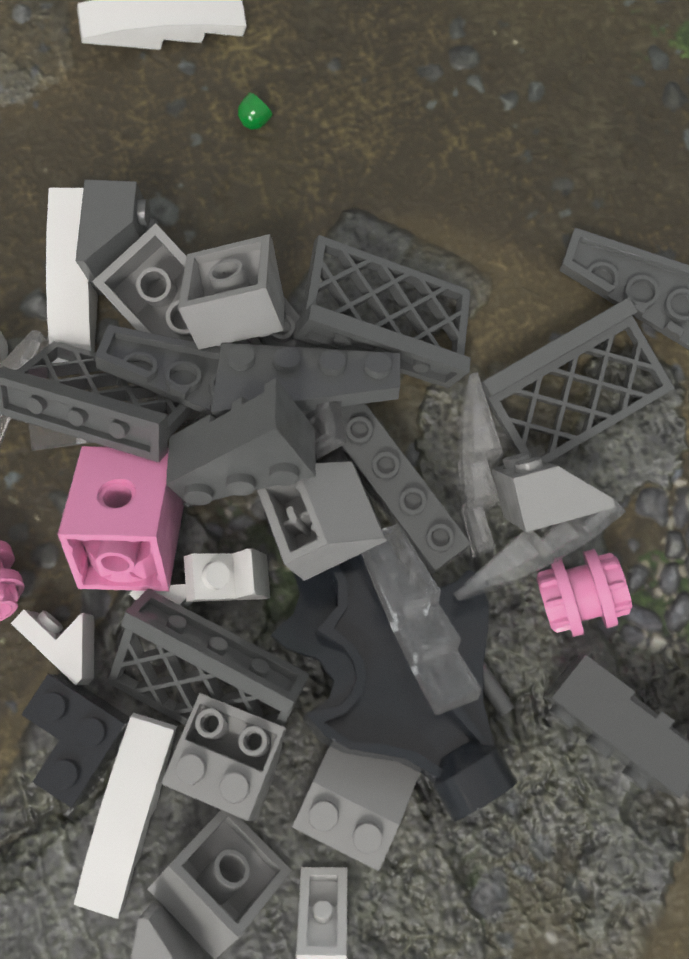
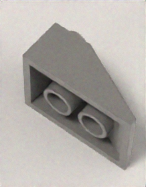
[92,223,217,347]
[292,746,420,871]

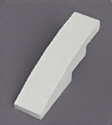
[77,0,246,50]
[46,188,98,364]
[74,713,177,919]

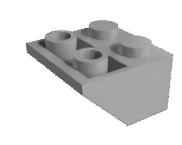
[257,461,387,581]
[161,693,286,821]

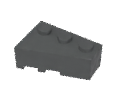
[166,378,316,505]
[543,655,689,798]

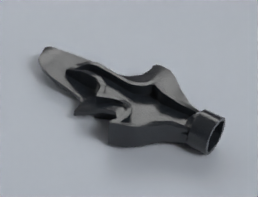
[262,458,518,822]

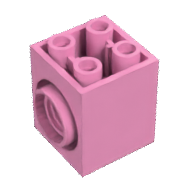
[58,446,184,591]

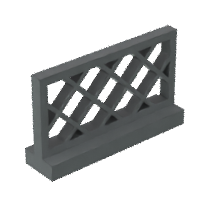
[293,235,471,388]
[474,297,675,463]
[0,341,194,462]
[107,589,310,727]

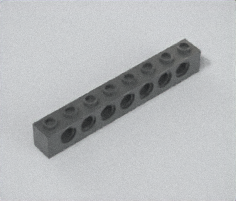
[258,297,471,576]

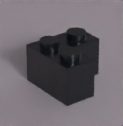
[21,674,130,808]

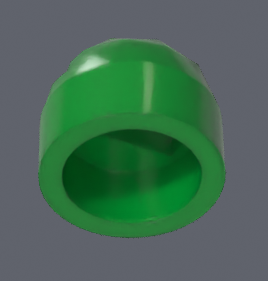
[238,92,273,130]

